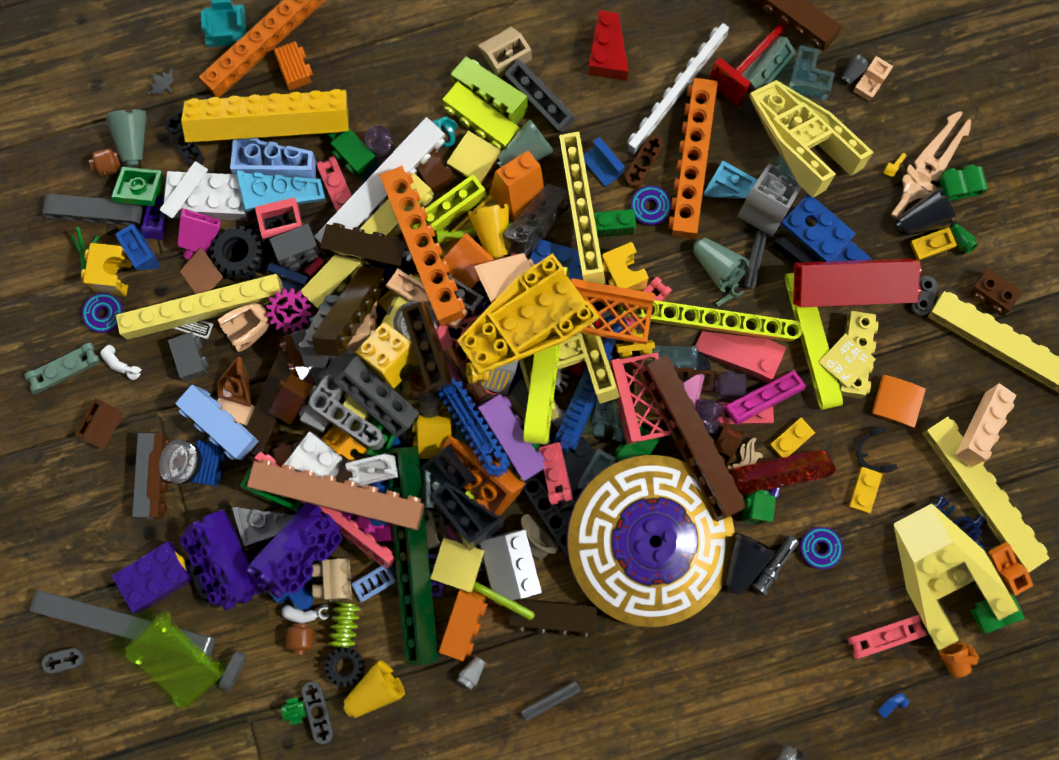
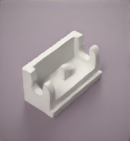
[346,454,398,486]

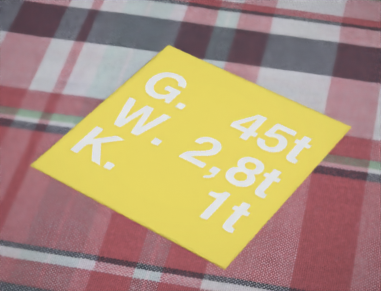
[819,333,876,388]

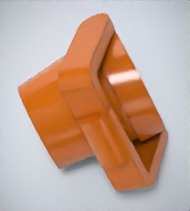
[939,642,979,678]

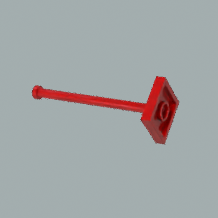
[708,23,788,107]

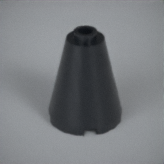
[896,187,957,236]
[725,533,775,595]

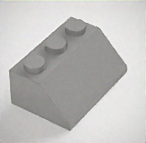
[479,529,541,603]

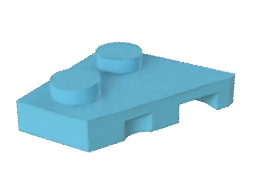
[703,161,757,199]

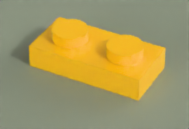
[910,227,957,261]
[769,418,815,461]
[849,467,883,514]

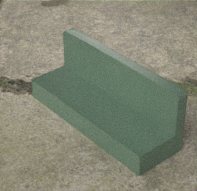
[742,36,796,91]

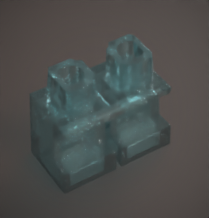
[592,398,636,443]

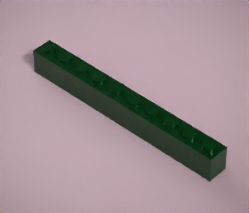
[385,447,439,665]

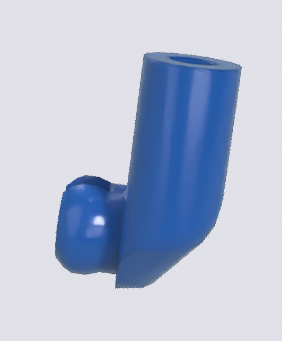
[878,693,909,718]

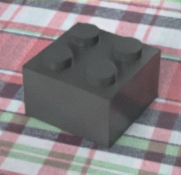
[270,224,323,271]

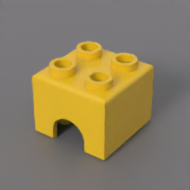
[602,242,649,291]
[81,243,132,296]
[355,322,418,389]
[413,400,454,459]

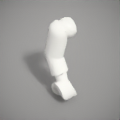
[101,345,142,380]
[282,604,329,624]

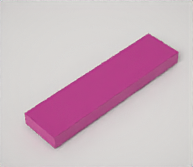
[724,370,806,425]

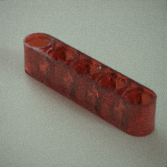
[730,450,836,495]

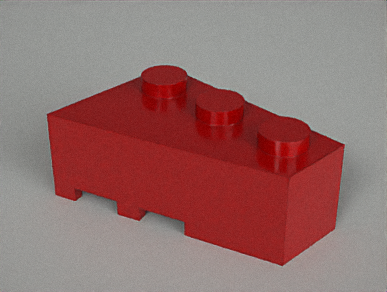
[588,10,629,81]

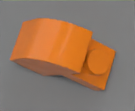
[988,542,1033,596]

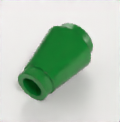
[950,224,979,254]

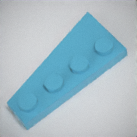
[235,171,325,212]

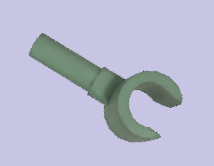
[716,284,743,307]

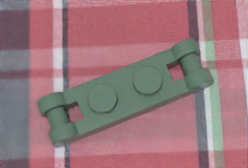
[24,343,100,394]

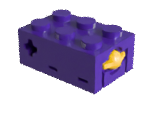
[112,542,193,614]

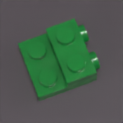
[112,167,165,206]

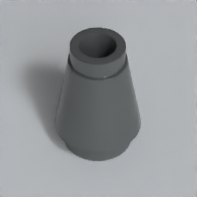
[840,54,869,85]

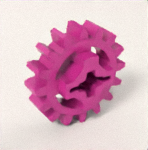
[266,288,311,333]

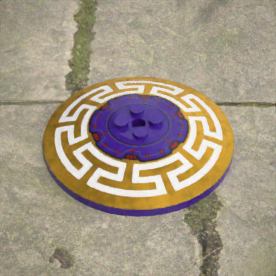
[566,455,735,627]

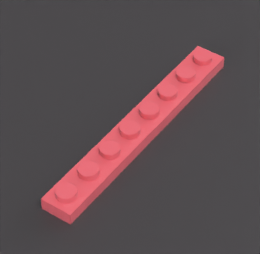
[254,452,394,570]

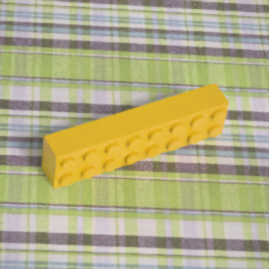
[181,89,349,142]

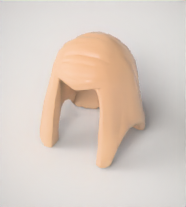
[218,303,270,352]

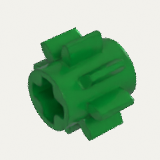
[282,697,307,725]

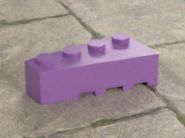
[475,394,545,481]

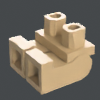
[312,559,352,603]

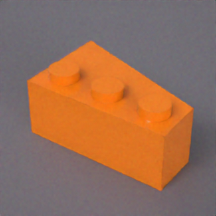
[439,589,487,661]

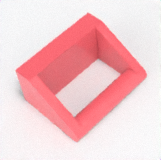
[255,197,302,239]

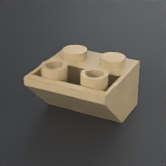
[478,27,532,78]

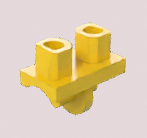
[616,328,655,360]

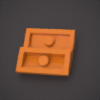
[871,375,926,428]

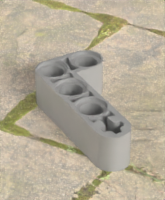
[310,374,385,450]

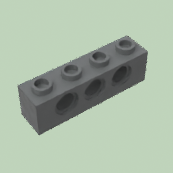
[333,356,419,437]

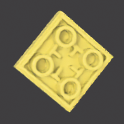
[447,131,502,184]
[431,538,484,592]

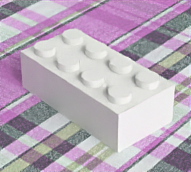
[164,171,250,221]

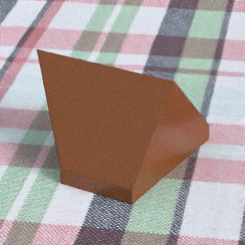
[217,357,251,407]

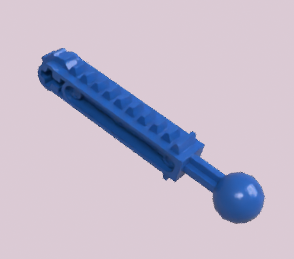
[555,315,628,452]
[439,351,510,478]

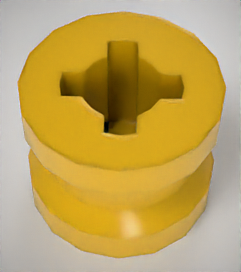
[466,362,489,384]

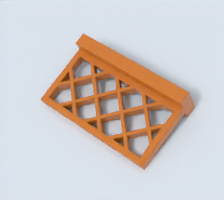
[571,278,655,345]

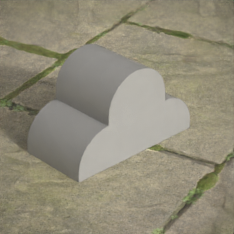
[737,163,801,237]

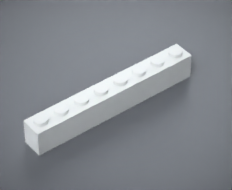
[314,117,445,243]

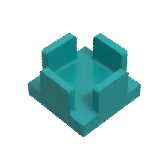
[201,0,246,48]

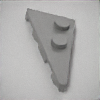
[232,507,294,547]

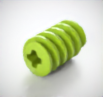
[327,602,361,648]

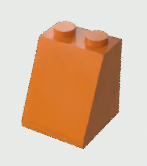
[489,151,546,223]
[442,233,495,289]

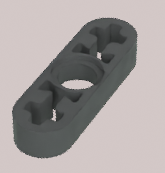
[302,682,334,744]

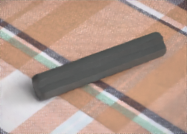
[744,230,767,289]
[521,682,581,721]

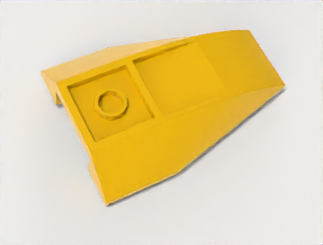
[457,253,600,374]

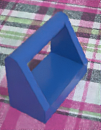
[115,224,161,270]

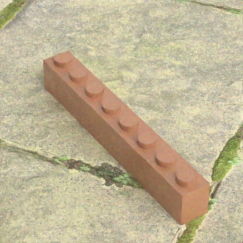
[247,459,425,530]

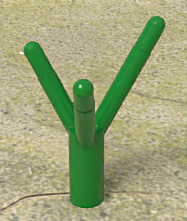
[70,227,99,272]

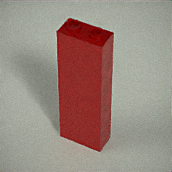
[793,259,922,307]

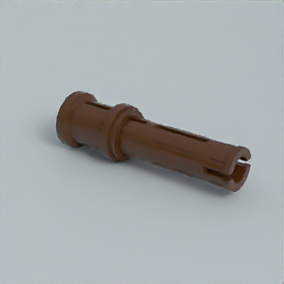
[443,345,492,406]

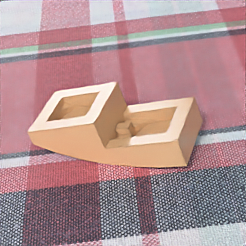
[853,56,893,102]
[217,398,255,426]

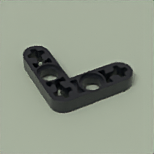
[165,96,212,167]

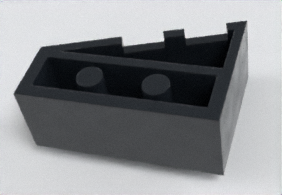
[430,482,504,551]

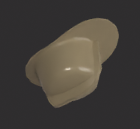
[521,514,559,562]

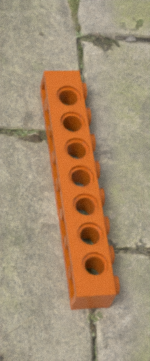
[199,0,326,98]
[668,78,718,239]
[379,166,466,327]

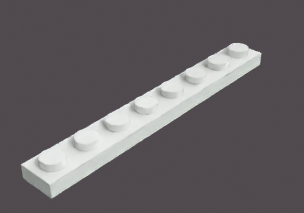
[627,23,729,155]

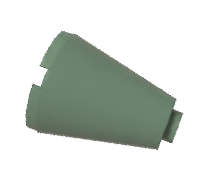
[105,110,147,166]
[497,120,554,167]
[693,238,750,292]

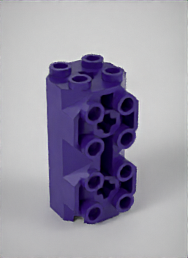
[246,502,342,599]
[181,510,263,611]

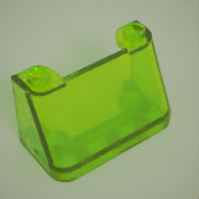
[125,609,226,708]

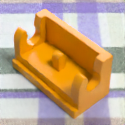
[321,425,366,461]

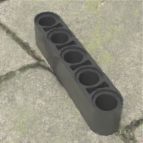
[42,194,143,226]

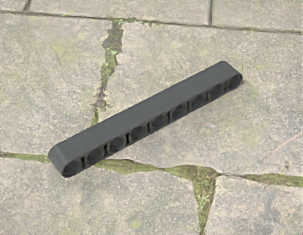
[29,590,216,660]

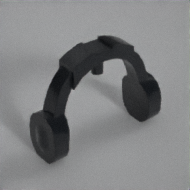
[856,427,898,473]

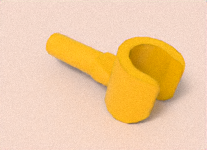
[884,153,907,177]

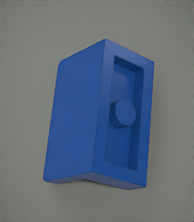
[583,137,625,187]

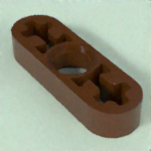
[625,135,663,189]

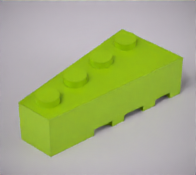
[451,57,528,125]

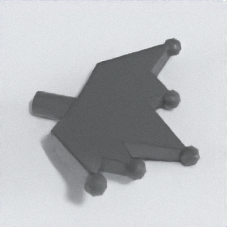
[147,69,173,95]

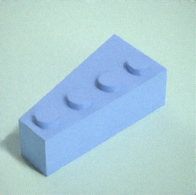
[230,138,316,179]
[175,385,259,460]

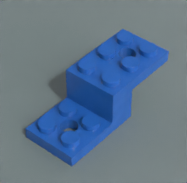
[781,194,872,262]

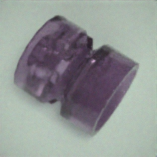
[365,125,394,160]
[695,398,724,434]

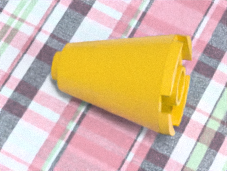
[468,204,509,260]
[343,661,405,718]

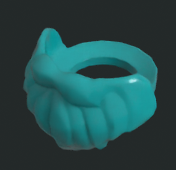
[432,117,457,147]

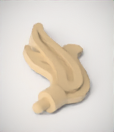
[727,438,763,474]

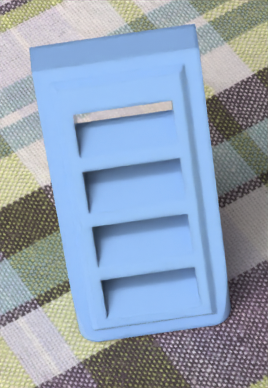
[351,564,397,603]

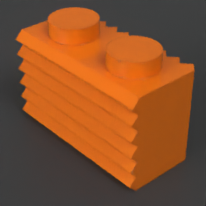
[274,41,313,90]

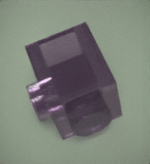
[714,371,746,399]

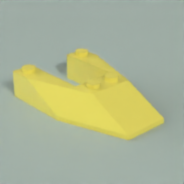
[749,80,873,198]
[519,324,620,420]
[894,504,1018,650]

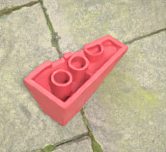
[694,331,786,384]

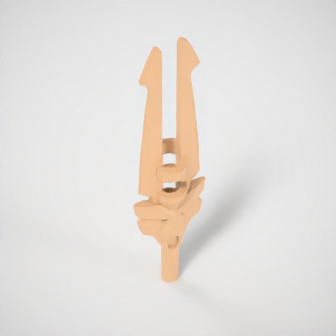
[891,111,971,219]

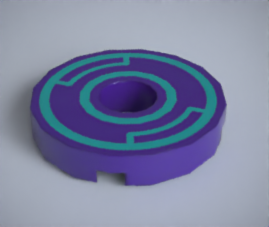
[631,186,671,226]
[82,293,124,333]
[800,527,843,570]

